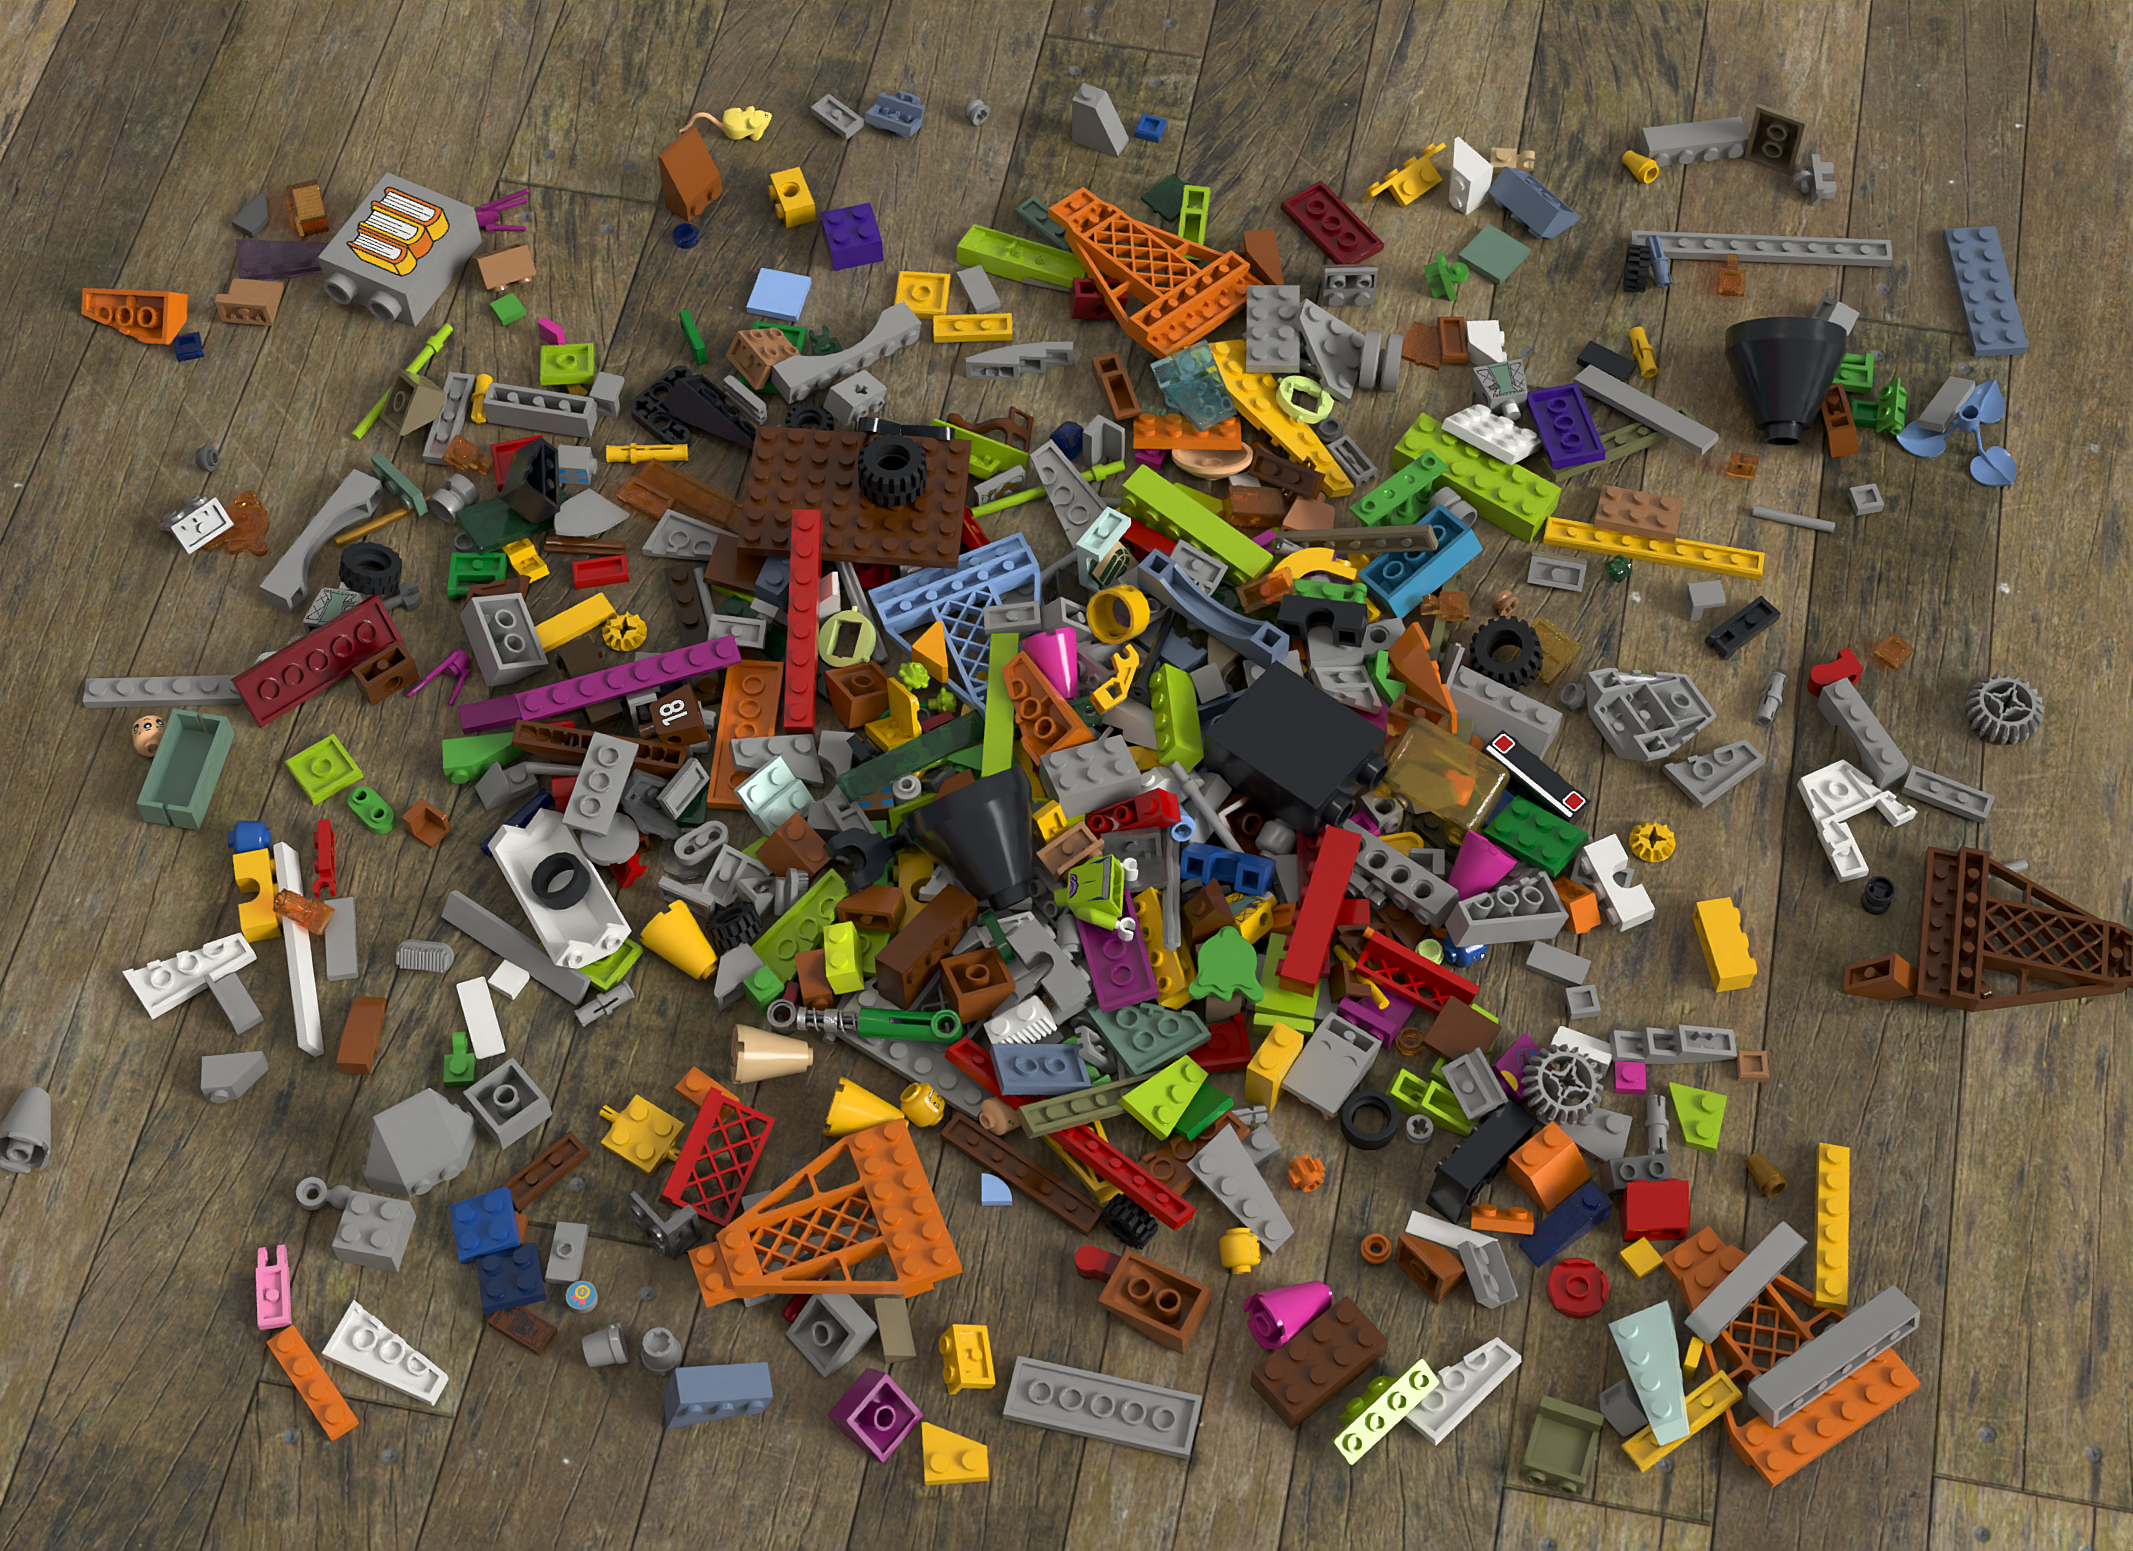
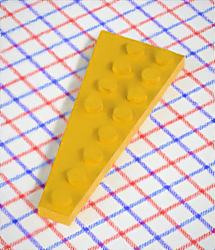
[1180,339,1354,498]

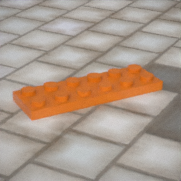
[707,660,785,810]

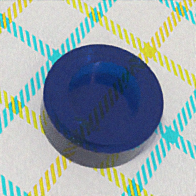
[673,223,699,249]

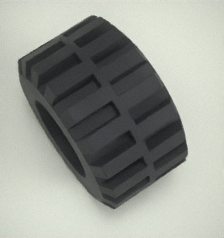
[858,434,927,507]
[1469,615,1543,691]

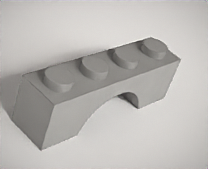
[1817,677,1909,790]
[807,730,860,843]

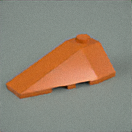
[1386,622,1457,734]

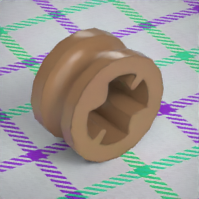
[1491,590,1519,617]

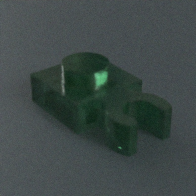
[809,325,844,356]

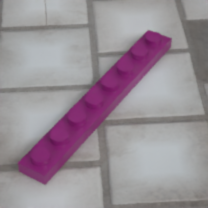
[515,634,742,721]

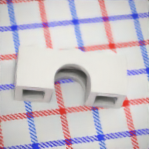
[1580,834,1655,932]

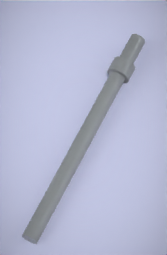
[1168,761,1280,904]

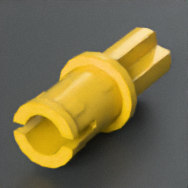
[471,374,493,424]

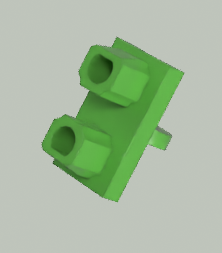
[1424,252,1469,301]

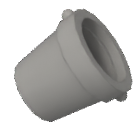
[582,1323,629,1368]
[641,1327,683,1376]

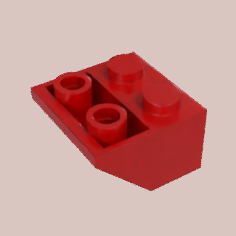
[1618,1178,1689,1242]

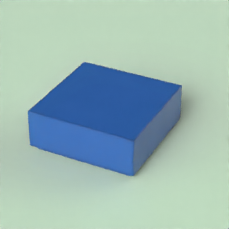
[1135,114,1166,143]

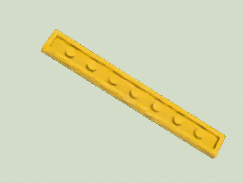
[1543,517,1765,580]

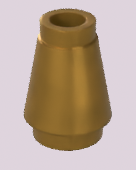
[1745,1152,1788,1198]

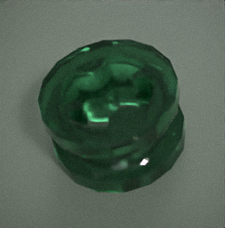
[1605,555,1633,583]

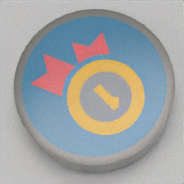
[566,1281,598,1314]

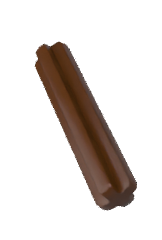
[544,536,626,556]

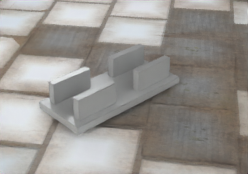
[562,732,639,837]

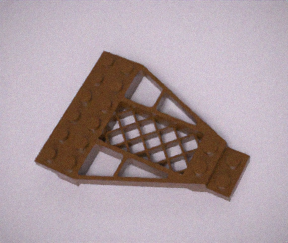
[1914,846,2133,1012]

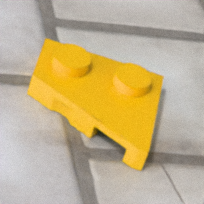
[922,1422,989,1486]

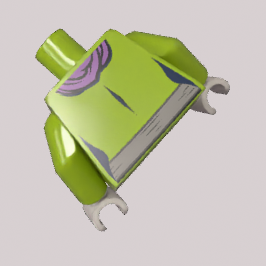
[1054,854,1138,941]

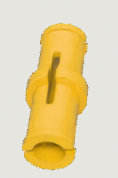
[1628,327,1658,378]

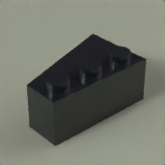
[499,436,560,525]

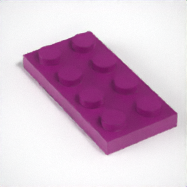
[1074,888,1160,1014]

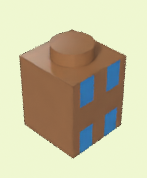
[855,783,894,823]

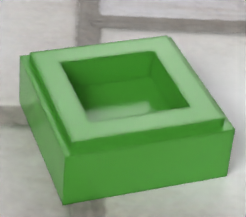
[490,292,526,326]

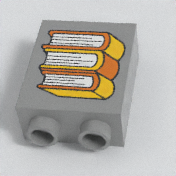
[318,172,482,327]

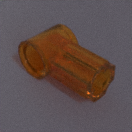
[273,888,336,936]

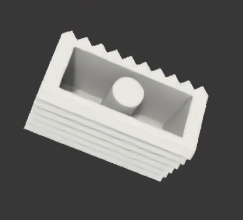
[984,995,1057,1044]

